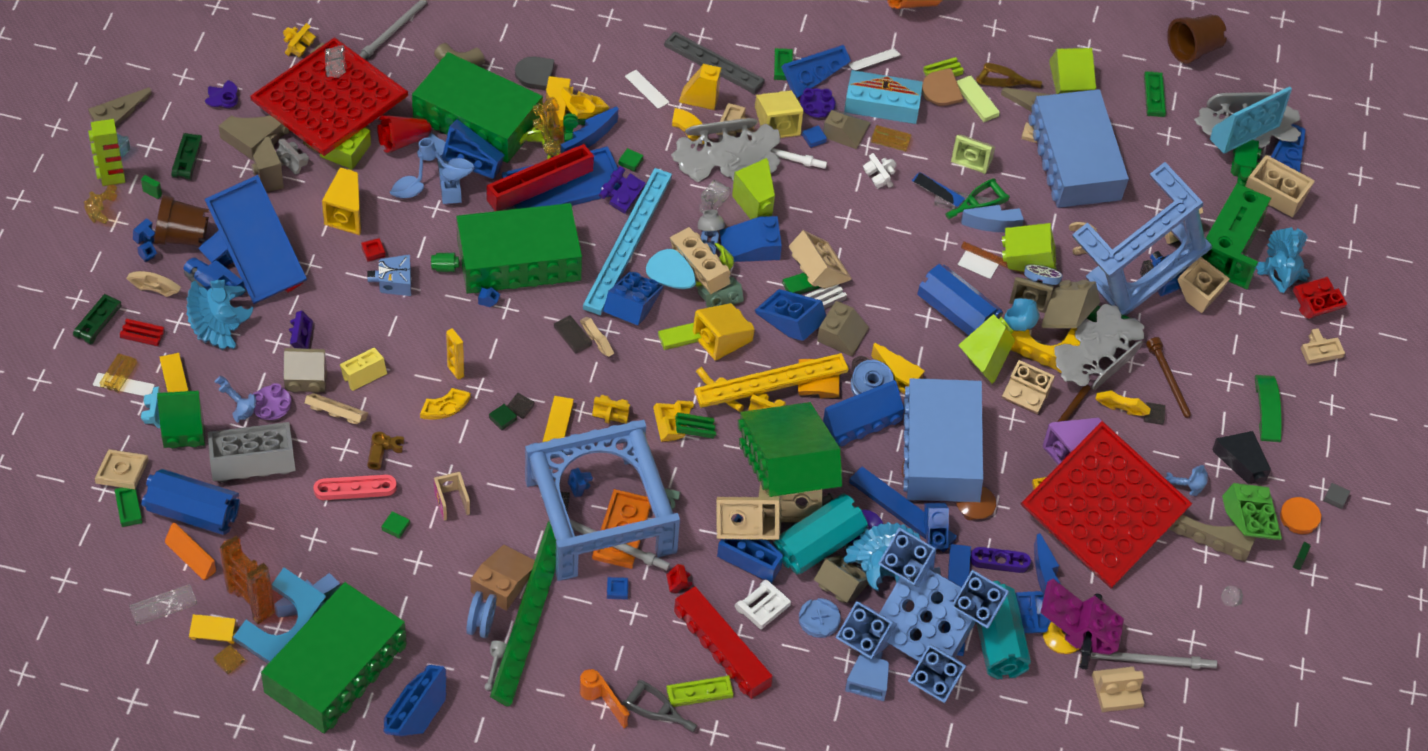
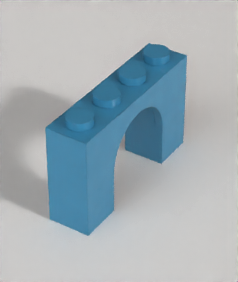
[233,568,326,664]

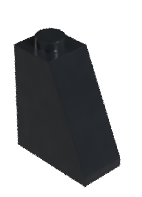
[1212,431,1271,484]

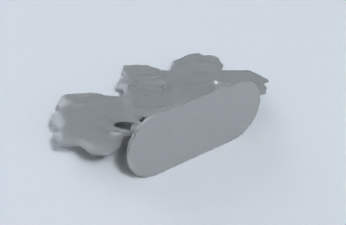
[1194,92,1301,148]
[671,118,780,182]
[1054,304,1145,390]

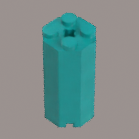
[773,493,868,575]
[976,581,1031,679]

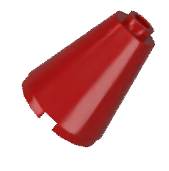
[377,115,431,153]

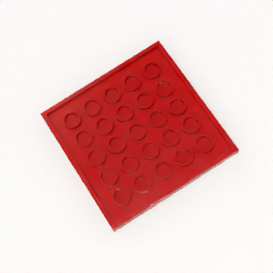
[250,37,409,156]
[1020,421,1192,588]

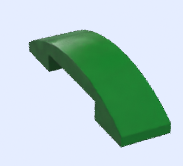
[1255,375,1281,442]

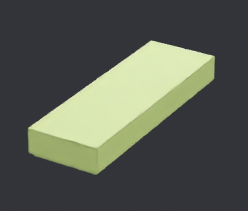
[956,76,1000,122]

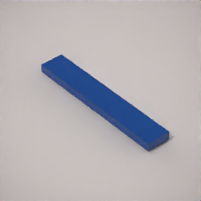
[849,466,957,552]
[944,544,971,656]

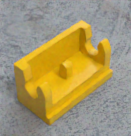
[189,614,238,644]

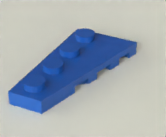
[781,45,851,98]
[1271,124,1306,172]

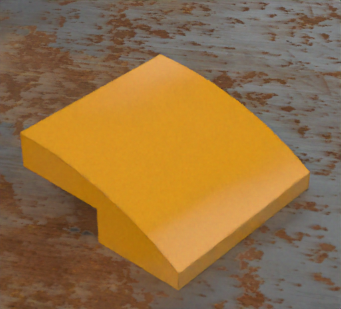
[798,359,840,399]

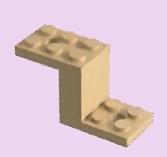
[716,483,822,540]

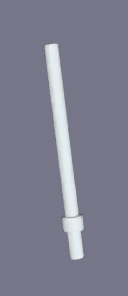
[718,135,827,169]

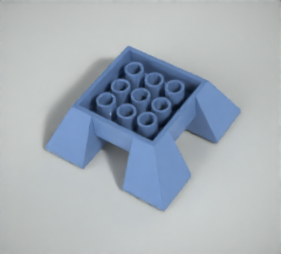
[835,527,1010,703]

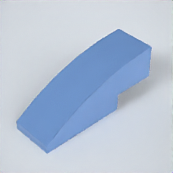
[437,157,462,204]
[961,205,1024,233]
[274,573,340,618]

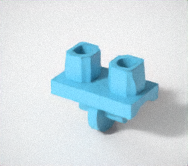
[141,386,161,428]

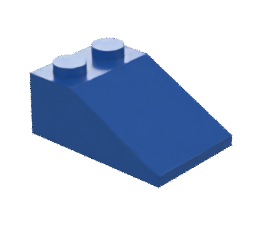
[720,216,782,262]
[755,289,826,341]

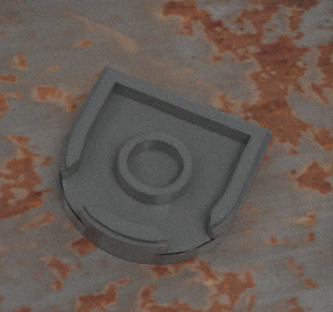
[515,57,555,90]

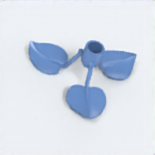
[389,133,475,198]

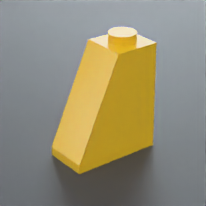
[679,64,721,110]

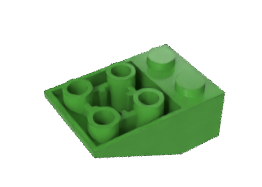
[1222,483,1282,540]

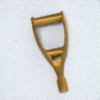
[976,63,1042,88]

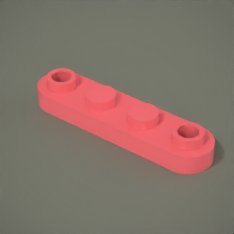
[314,475,397,500]

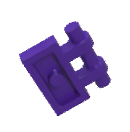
[599,166,646,214]

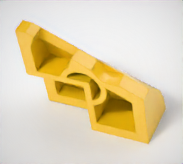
[561,87,609,119]
[653,400,694,442]

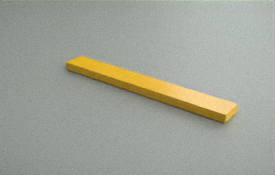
[694,353,849,408]

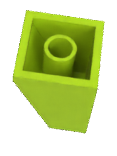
[1049,48,1096,94]
[732,158,775,220]
[1002,223,1056,272]
[958,314,1015,384]

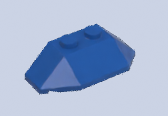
[383,664,446,736]

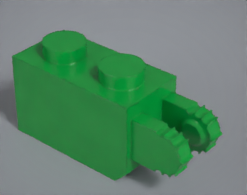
[1231,140,1261,186]

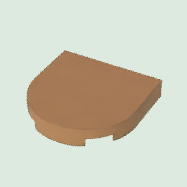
[922,68,963,106]

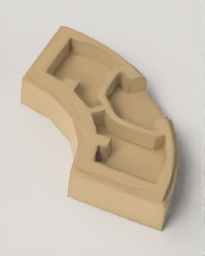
[126,271,181,297]
[580,317,614,357]

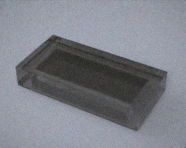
[554,315,592,354]

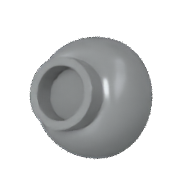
[697,209,725,231]

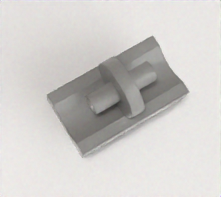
[276,138,309,175]

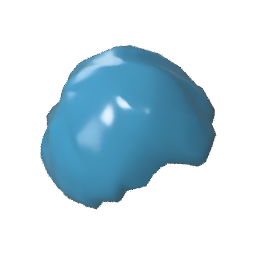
[1004,298,1040,331]

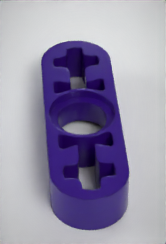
[970,547,1031,573]

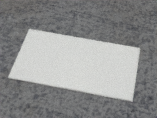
[958,251,999,279]

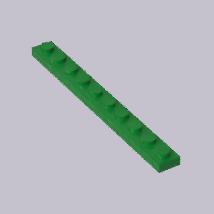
[490,521,556,707]

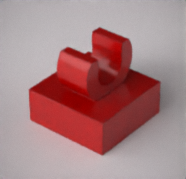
[666,564,692,593]

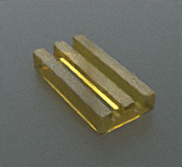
[871,125,912,152]
[99,353,137,393]

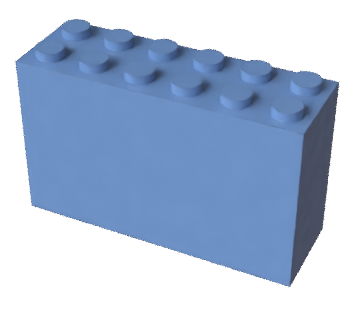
[1028,89,1129,208]
[903,378,983,502]

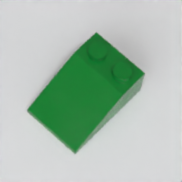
[157,391,205,449]

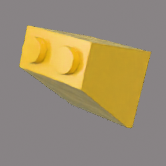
[322,167,361,235]
[693,303,755,361]

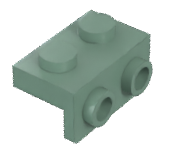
[697,277,744,308]

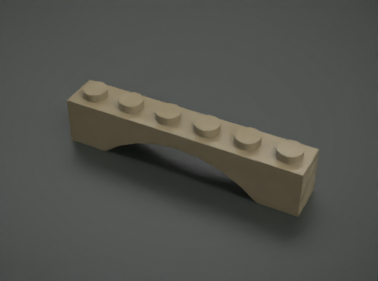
[1169,514,1256,562]

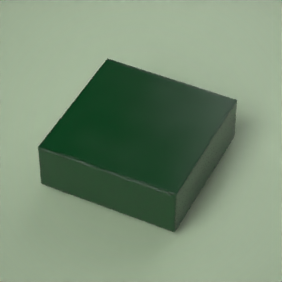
[489,404,517,431]
[1293,542,1311,570]

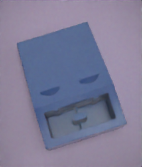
[603,272,664,325]

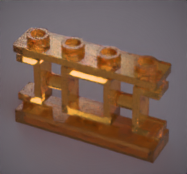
[220,536,275,624]

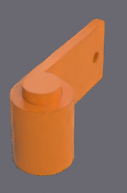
[580,669,630,729]

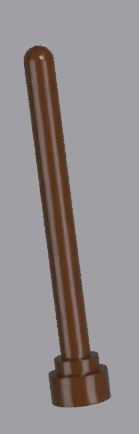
[1146,337,1191,418]

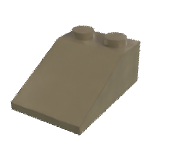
[1041,280,1100,328]

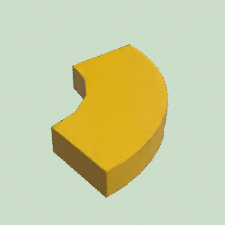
[672,108,704,144]
[420,388,471,420]
[1095,390,1151,416]

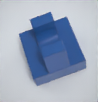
[133,218,155,244]
[567,468,593,497]

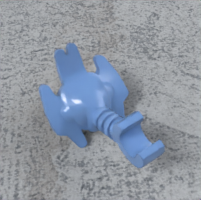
[215,376,256,423]
[1165,465,1208,496]

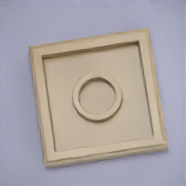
[95,449,148,489]

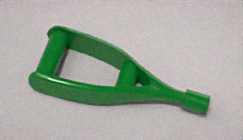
[946,178,1010,219]

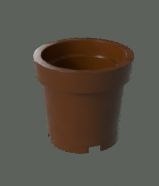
[1167,14,1227,64]
[154,195,209,247]

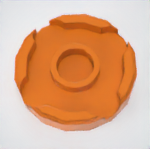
[1280,497,1321,534]

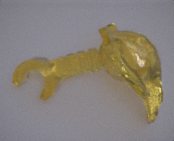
[84,185,117,224]

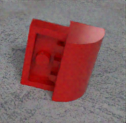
[1293,277,1347,319]

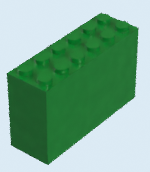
[412,52,543,163]
[456,203,582,294]
[738,402,842,497]
[261,582,407,734]

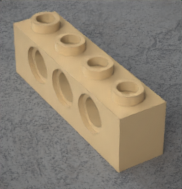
[670,227,731,294]

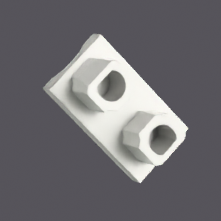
[863,153,896,189]

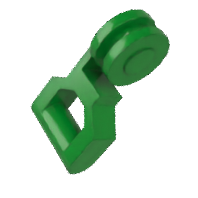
[563,114,578,142]

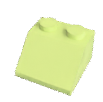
[951,135,995,174]

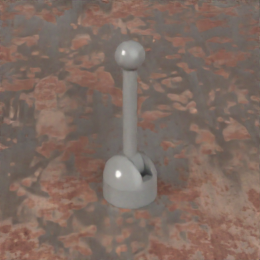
[484,641,507,691]

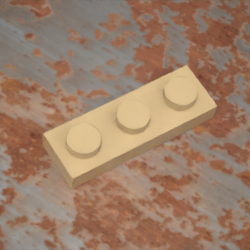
[305,393,368,424]

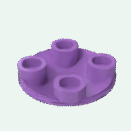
[252,383,291,420]

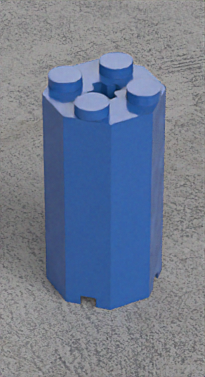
[917,264,1003,335]
[142,469,240,535]

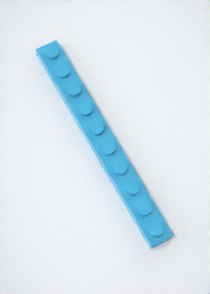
[583,168,672,315]

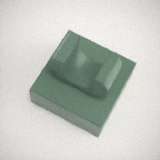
[664,488,681,509]

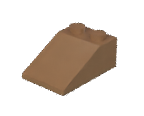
[471,545,535,611]

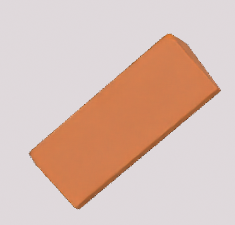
[165,523,216,580]

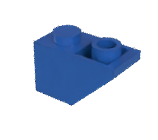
[924,503,949,549]

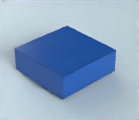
[802,125,827,148]
[607,577,628,600]

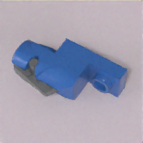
[183,257,245,297]

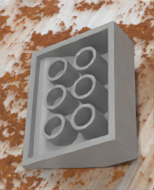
[208,422,295,482]

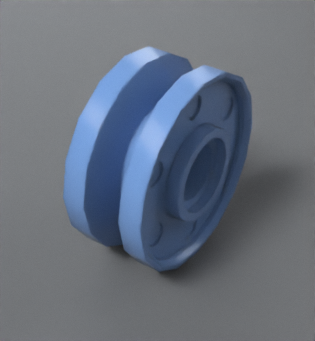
[850,360,893,396]
[466,591,497,639]

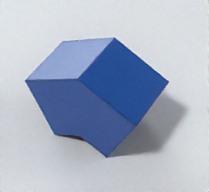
[137,242,157,262]
[478,287,500,307]

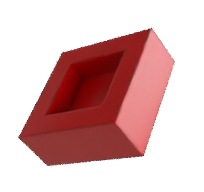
[361,238,386,262]

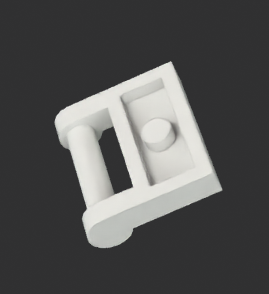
[735,580,791,630]

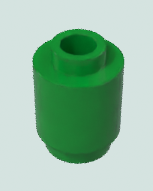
[431,252,460,272]

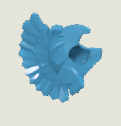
[1256,227,1310,293]
[186,280,253,350]
[843,522,920,591]

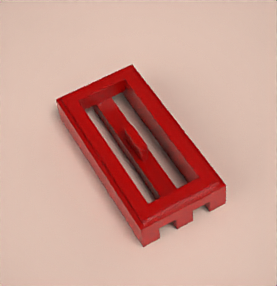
[119,318,165,346]

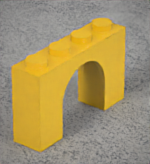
[1011,328,1080,373]

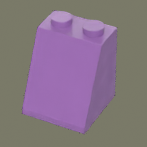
[1043,418,1107,465]

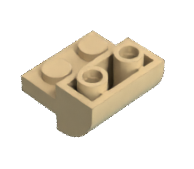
[1002,360,1055,414]

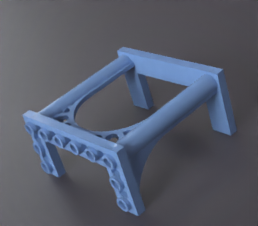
[1072,162,1212,316]
[525,420,680,581]

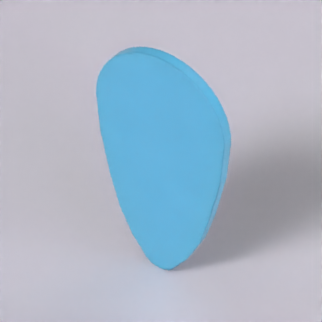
[646,249,696,289]

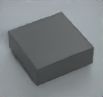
[1323,483,1350,509]

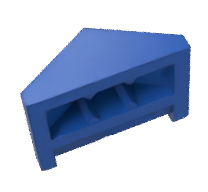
[1015,591,1051,634]

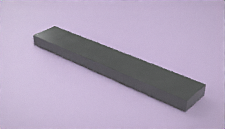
[664,31,765,94]

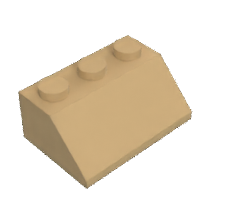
[1245,155,1315,218]
[789,230,851,289]

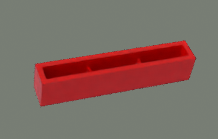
[487,144,594,211]
[674,586,773,699]

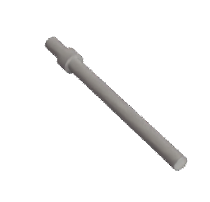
[359,0,427,59]
[569,519,671,571]
[1091,652,1217,669]

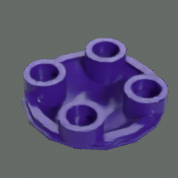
[800,88,836,118]

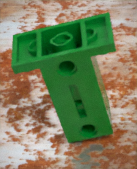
[1201,183,1271,290]

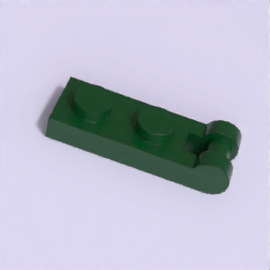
[171,133,203,180]
[73,294,122,345]

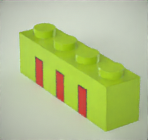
[88,119,126,186]

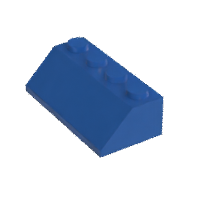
[823,380,904,446]

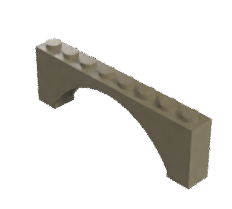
[219,42,324,160]

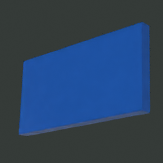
[502,146,621,209]
[205,175,307,304]

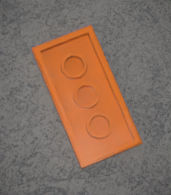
[592,489,651,569]

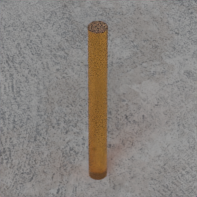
[961,241,1025,276]

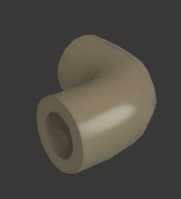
[434,43,485,66]

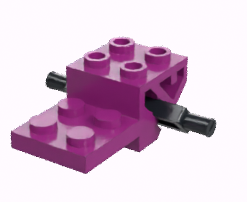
[1040,579,1124,670]

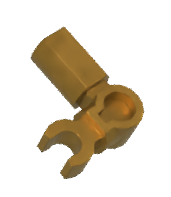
[367,432,404,470]

